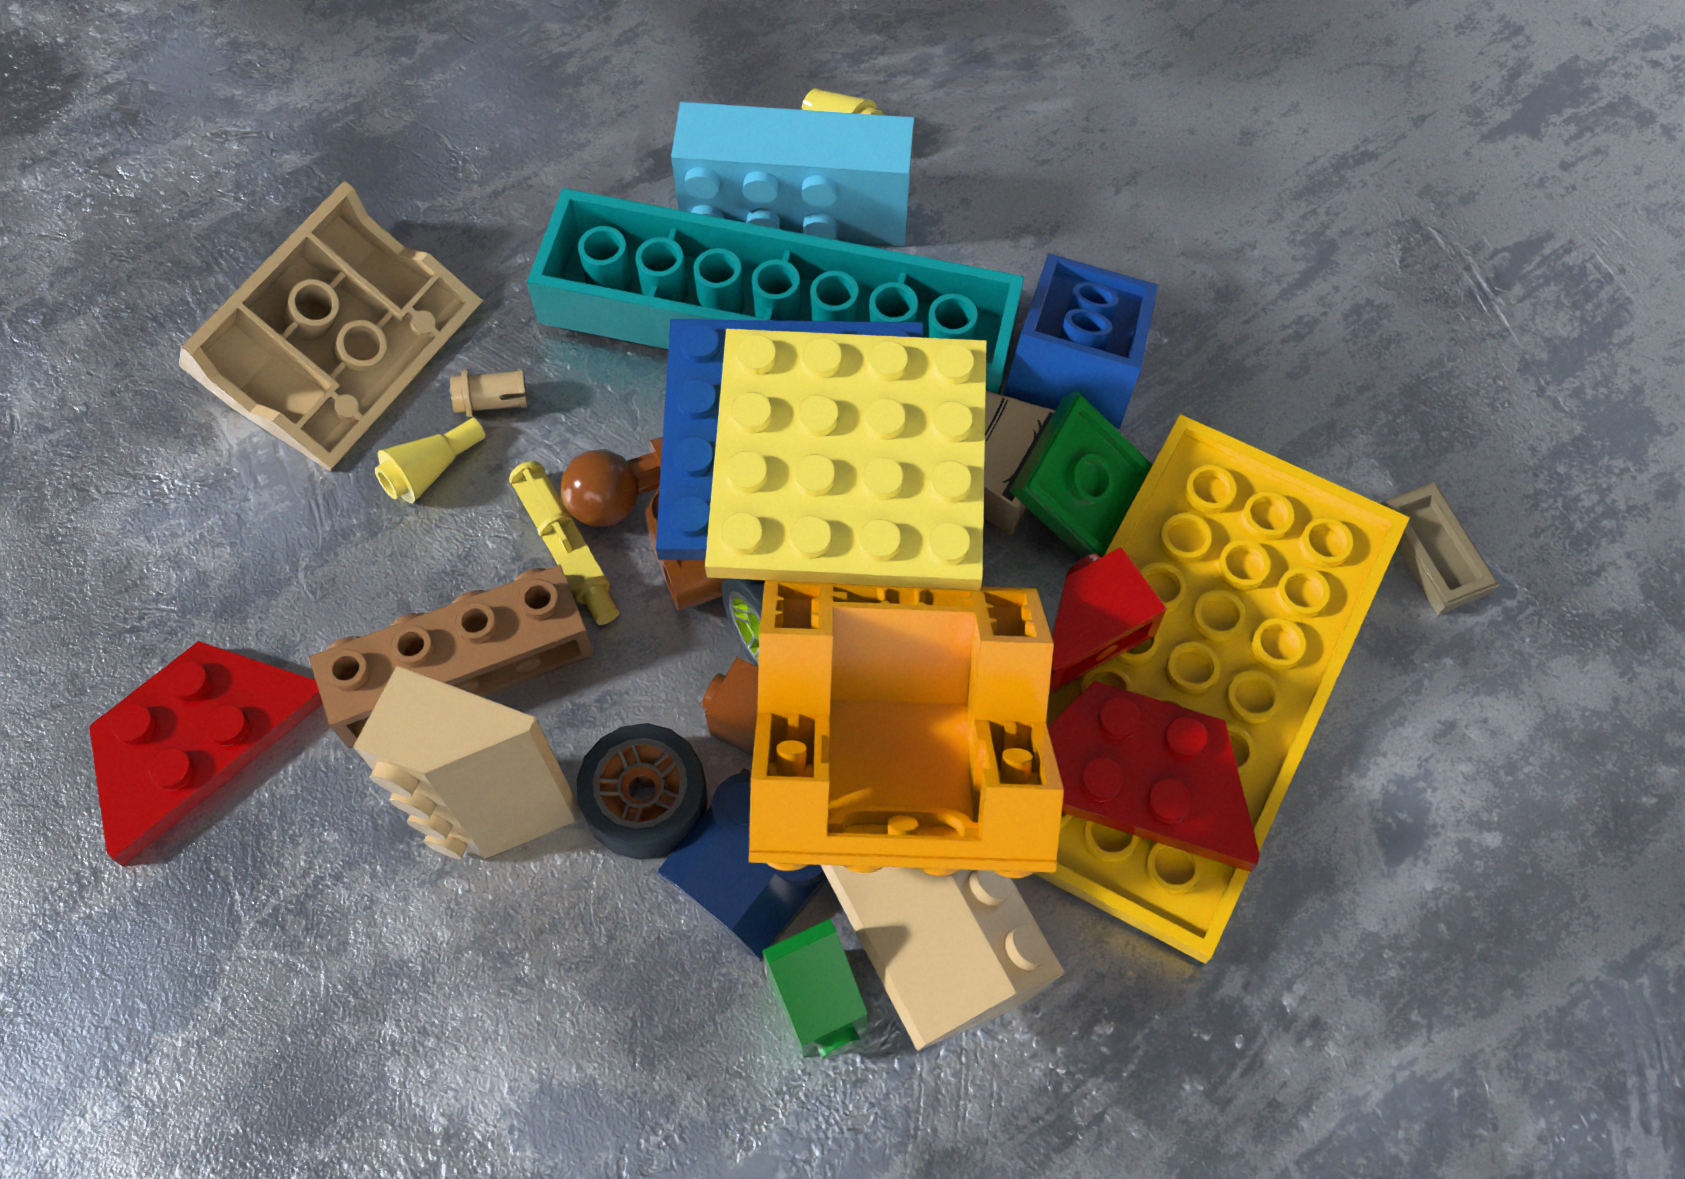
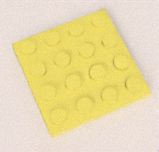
[705,329,986,590]

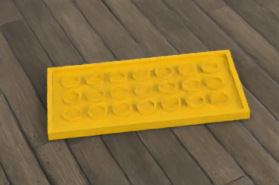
[1033,414,1410,964]

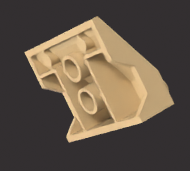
[179,180,483,471]

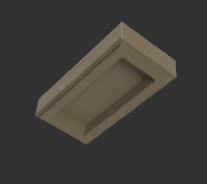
[1380,482,1500,616]

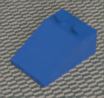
[1003,253,1158,429]

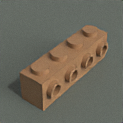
[308,564,595,748]

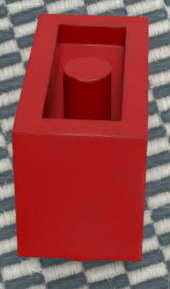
[1049,547,1167,695]

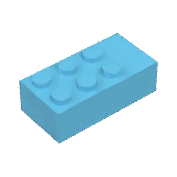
[671,102,914,247]

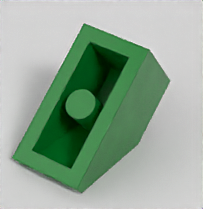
[762,919,868,1060]

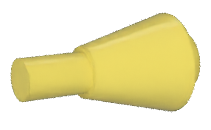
[375,418,486,504]

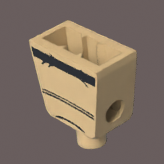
[984,391,1055,536]

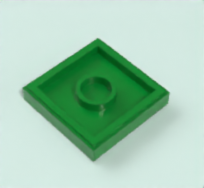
[1009,391,1153,558]

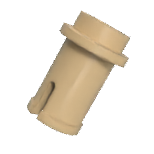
[450,369,528,418]

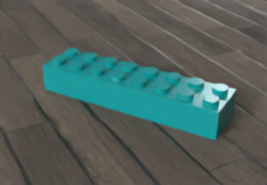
[526,188,1024,395]

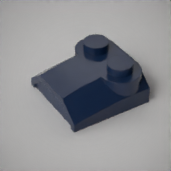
[656,768,828,961]

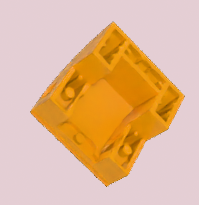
[749,580,1064,878]

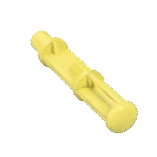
[509,461,619,625]

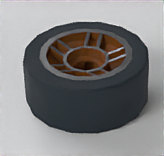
[576,723,708,860]

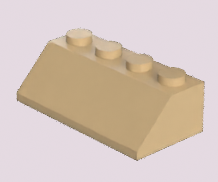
[353,666,581,859]
[821,865,1065,1051]

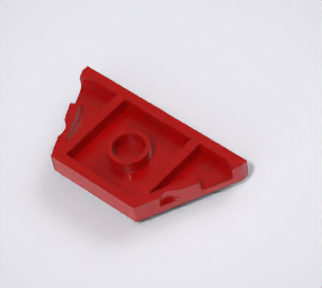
[89,641,323,866]
[1047,680,1260,872]

